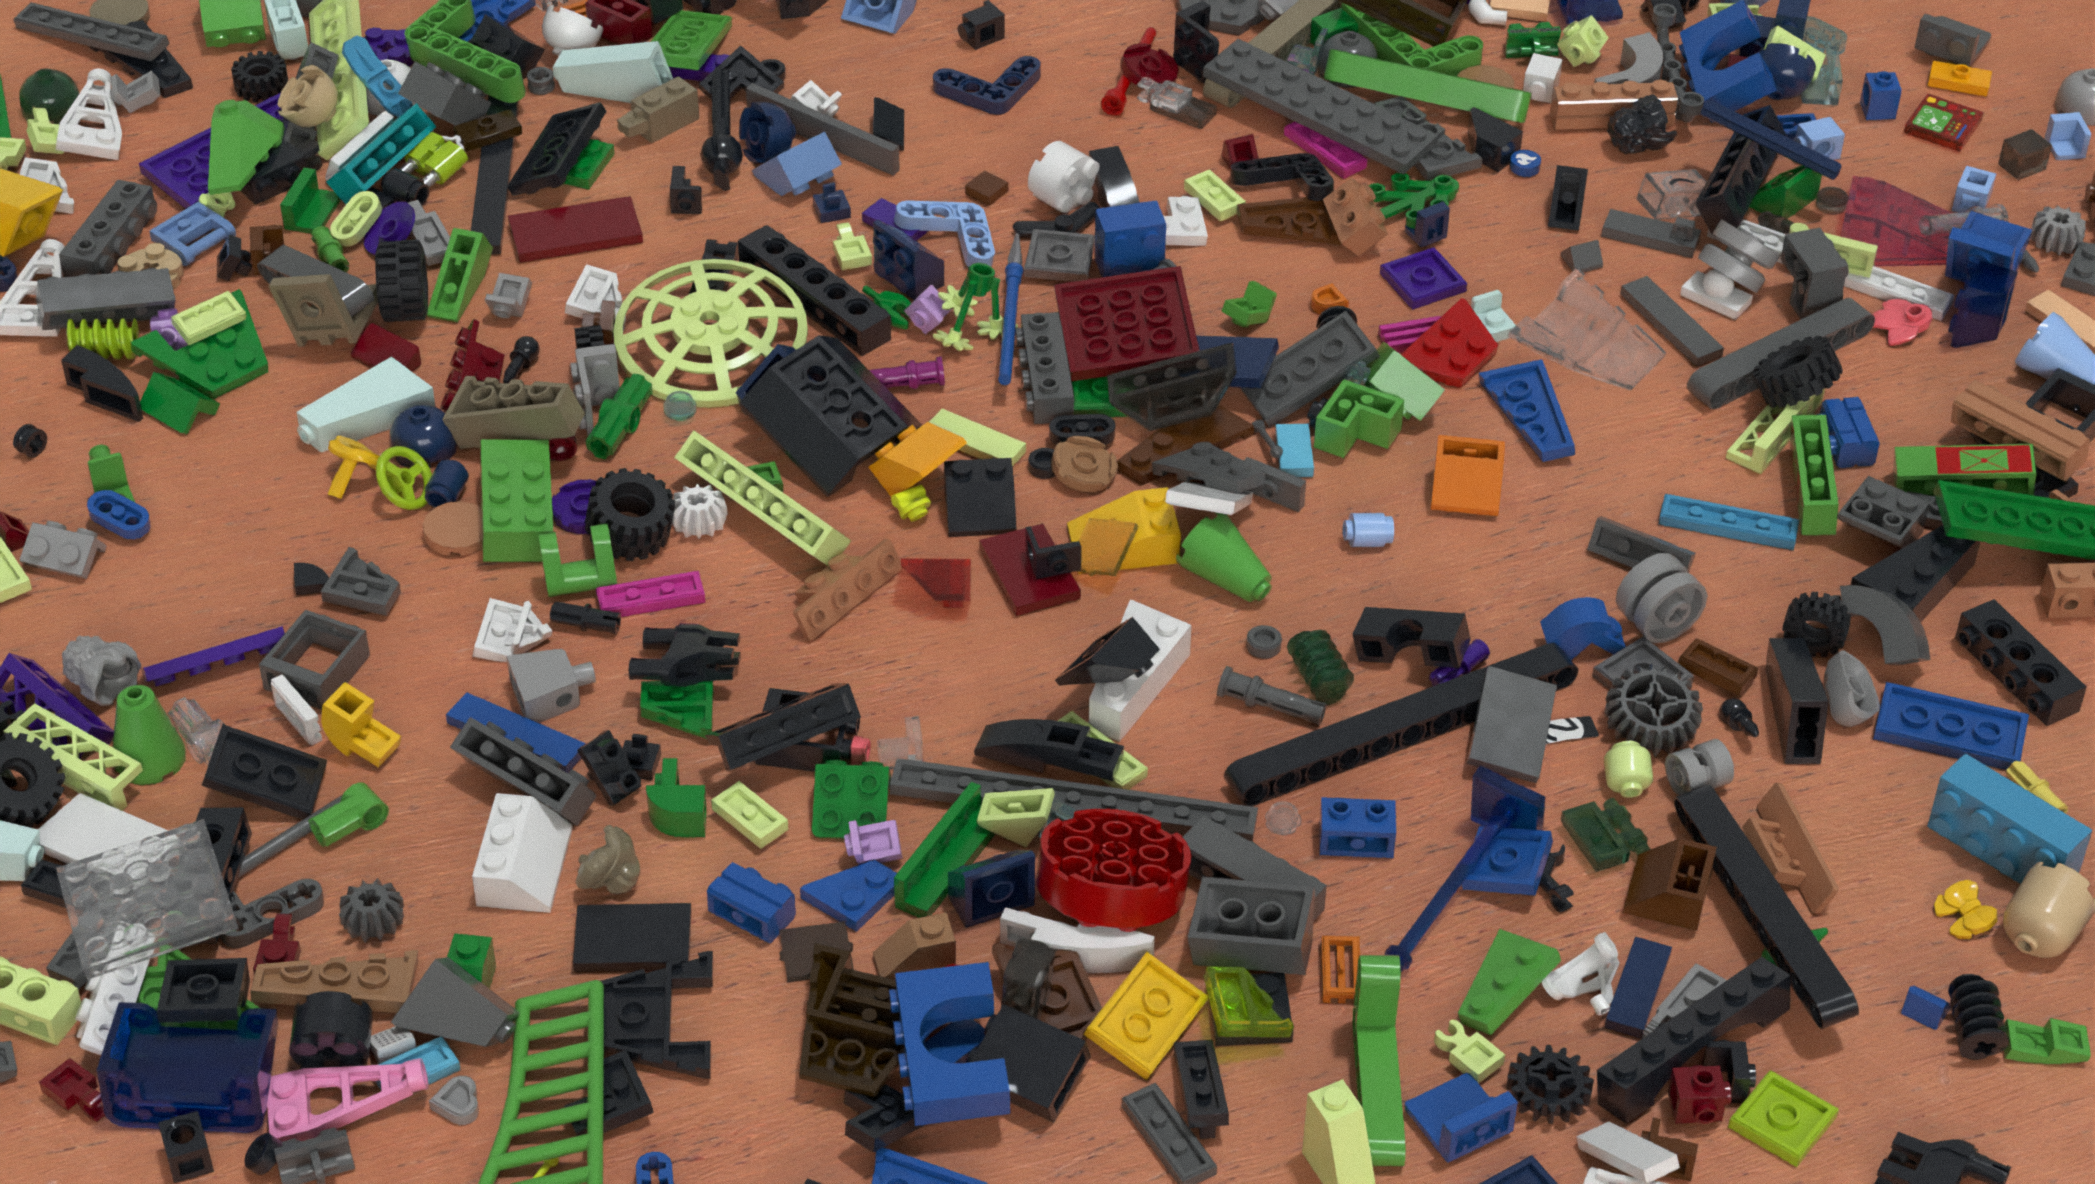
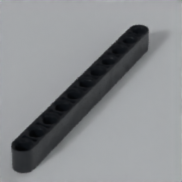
[1224,643,1579,806]

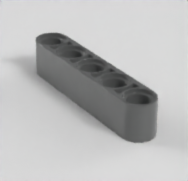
[257,245,374,318]

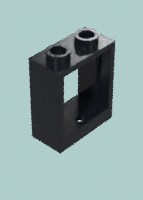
[2025,368,2095,443]
[755,688,860,772]

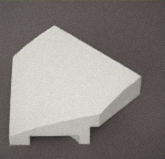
[472,598,553,662]

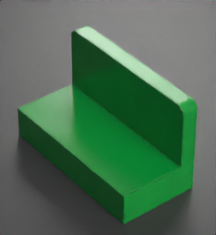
[280,167,341,234]
[140,372,220,434]

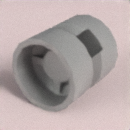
[1665,739,1734,796]

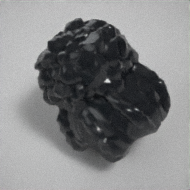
[1607,94,1677,154]

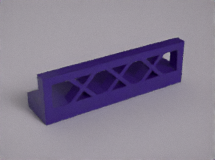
[0,653,114,759]

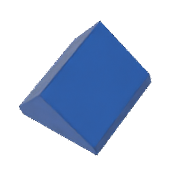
[1901,985,1951,1030]

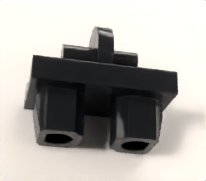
[577,730,642,806]

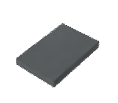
[1467,666,1557,783]

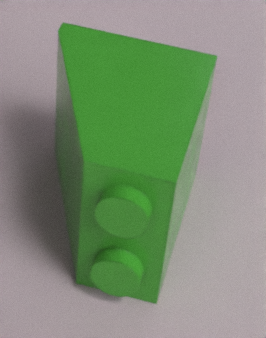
[199,0,266,47]

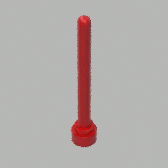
[1101,27,1157,116]

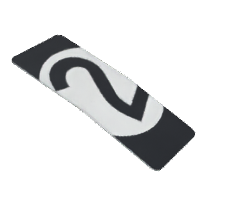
[1546,716,1599,744]

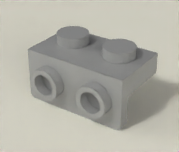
[19,521,107,579]

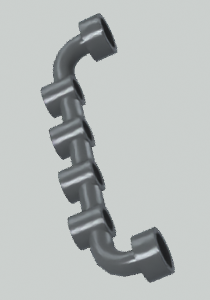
[1652,3,1704,123]

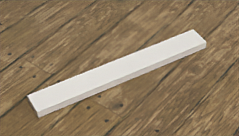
[1707,219,1955,321]

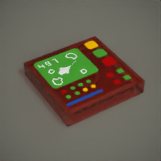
[1903,93,1984,152]

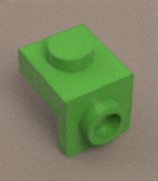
[1221,281,1277,327]

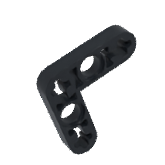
[1230,153,1334,201]

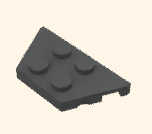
[1176,0,1264,36]

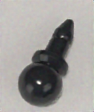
[503,336,540,384]
[1719,698,1759,737]

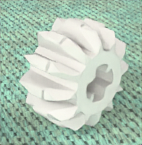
[672,483,728,539]

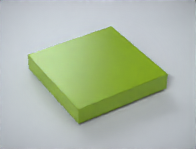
[1728,1070,1839,1167]

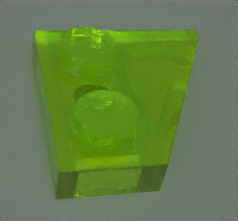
[1203,966,1294,1037]

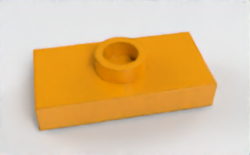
[1928,61,1992,97]

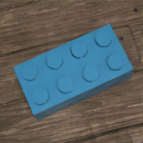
[1927,753,2092,884]

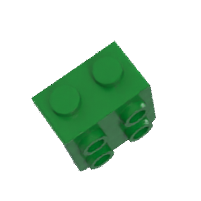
[812,760,891,839]

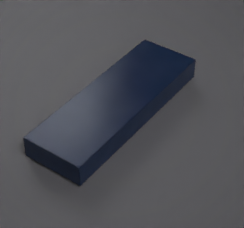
[1604,936,1672,1039]

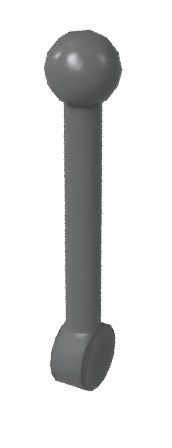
[1252,420,1283,458]

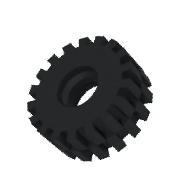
[1753,336,1843,408]
[0,732,65,828]

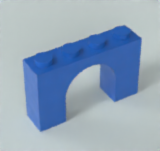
[1679,0,1777,123]
[889,962,1010,1126]

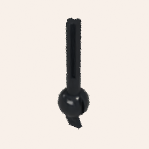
[700,66,743,192]

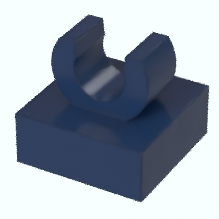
[813,182,851,223]

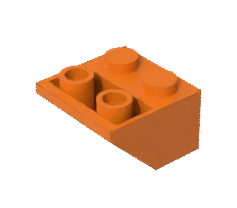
[1431,435,1505,516]

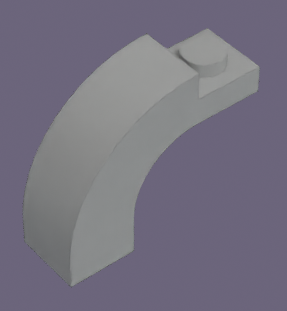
[1594,32,1663,84]

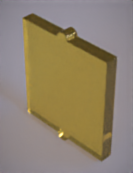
[1075,518,1139,577]

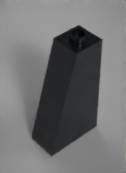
[1765,638,1829,764]

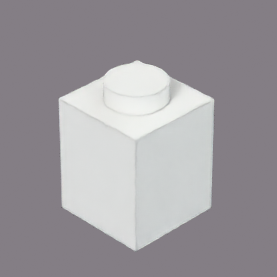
[1523,53,1562,103]

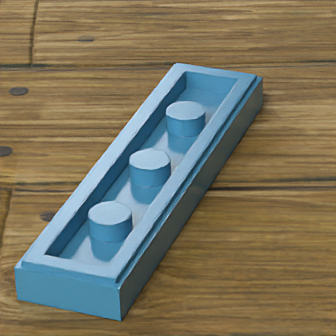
[1658,494,1800,551]

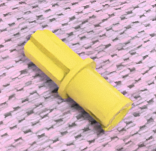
[2006,761,2068,814]

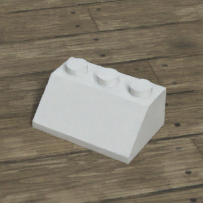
[472,793,573,913]

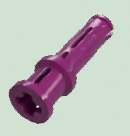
[869,356,945,389]

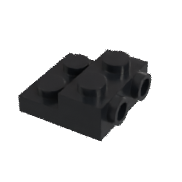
[157,958,250,1023]

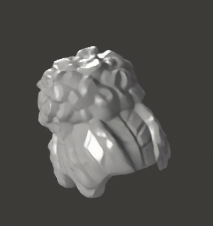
[62,635,141,706]

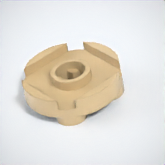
[118,243,184,290]

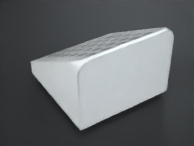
[370,1026,416,1065]

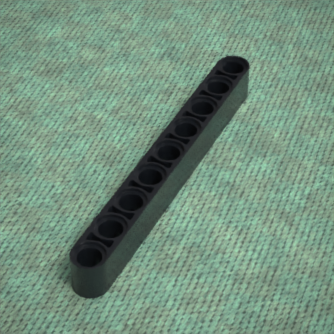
[1674,784,1859,1029]

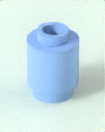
[1342,513,1394,547]

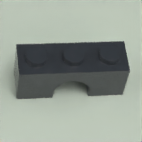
[1352,607,1471,668]

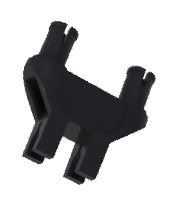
[628,623,741,687]
[1874,1132,2012,1184]

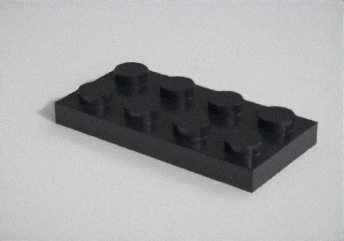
[507,102,607,196]

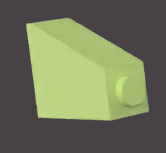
[1302,1079,1376,1184]

